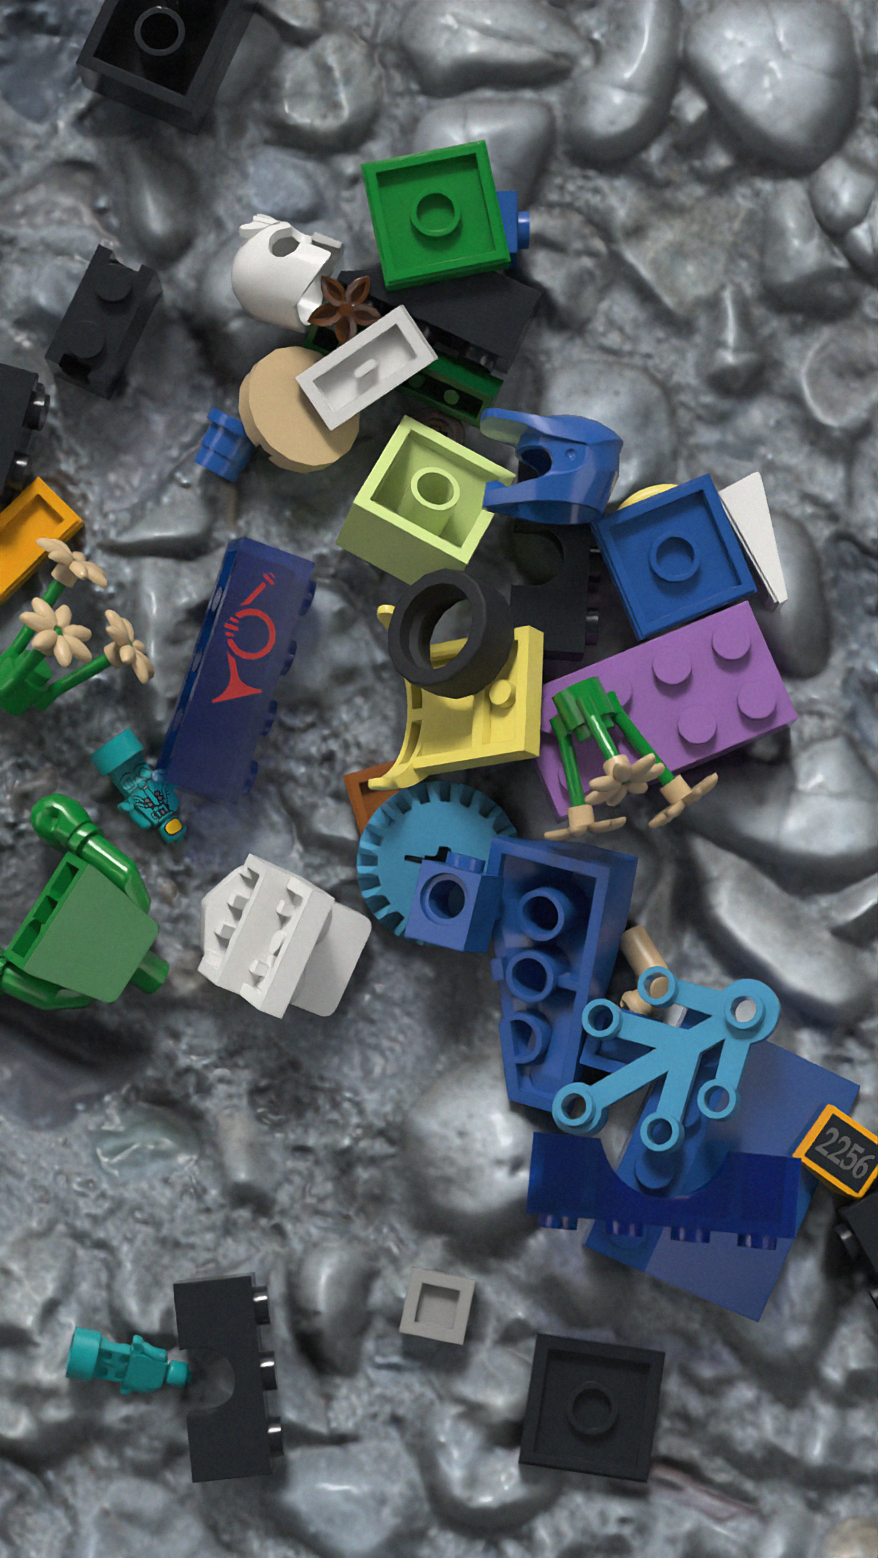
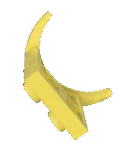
[368,605,544,791]

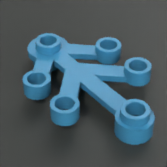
[552,966,781,1154]

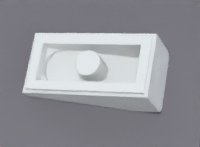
[718,471,788,613]

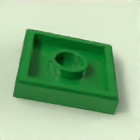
[361,140,511,292]

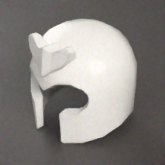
[231,214,345,333]

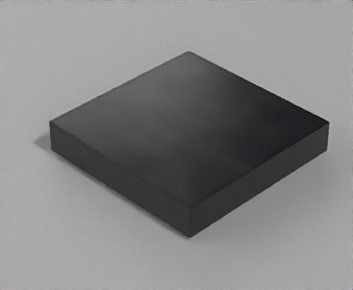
[518,1332,666,1483]

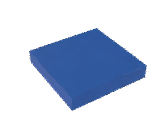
[589,473,758,642]

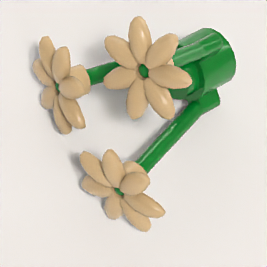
[0,537,155,717]
[543,676,718,842]

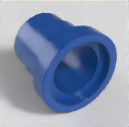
[193,407,262,483]

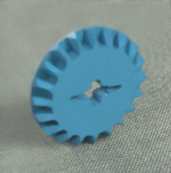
[356,781,517,947]

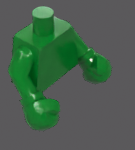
[0,793,169,1011]

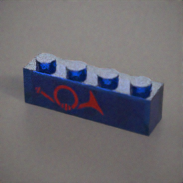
[151,537,316,806]

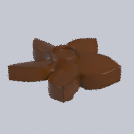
[307,275,382,345]

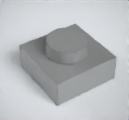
[399,1266,476,1345]

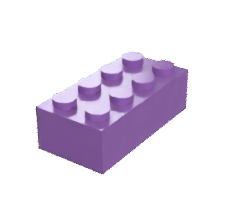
[530,600,798,824]

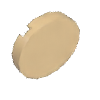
[239,346,360,473]

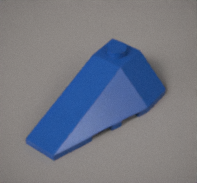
[486,836,639,1116]

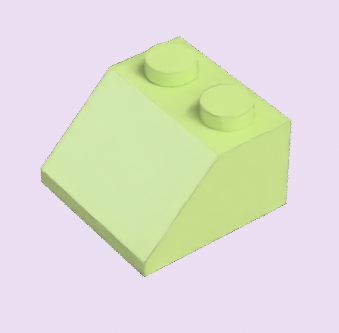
[335,415,516,585]

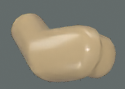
[619,925,669,1019]

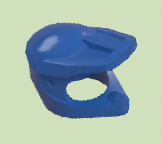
[480,408,623,525]

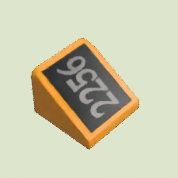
[792,1104,878,1201]

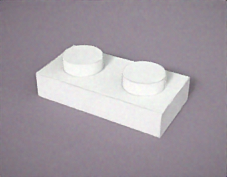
[295,305,438,431]

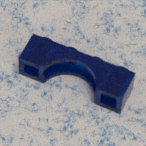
[524,1131,801,1250]

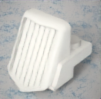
[197,853,372,1019]

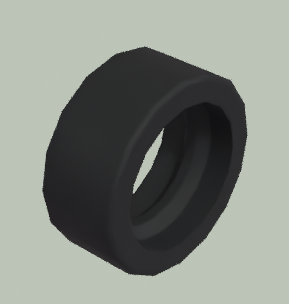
[388,568,514,700]

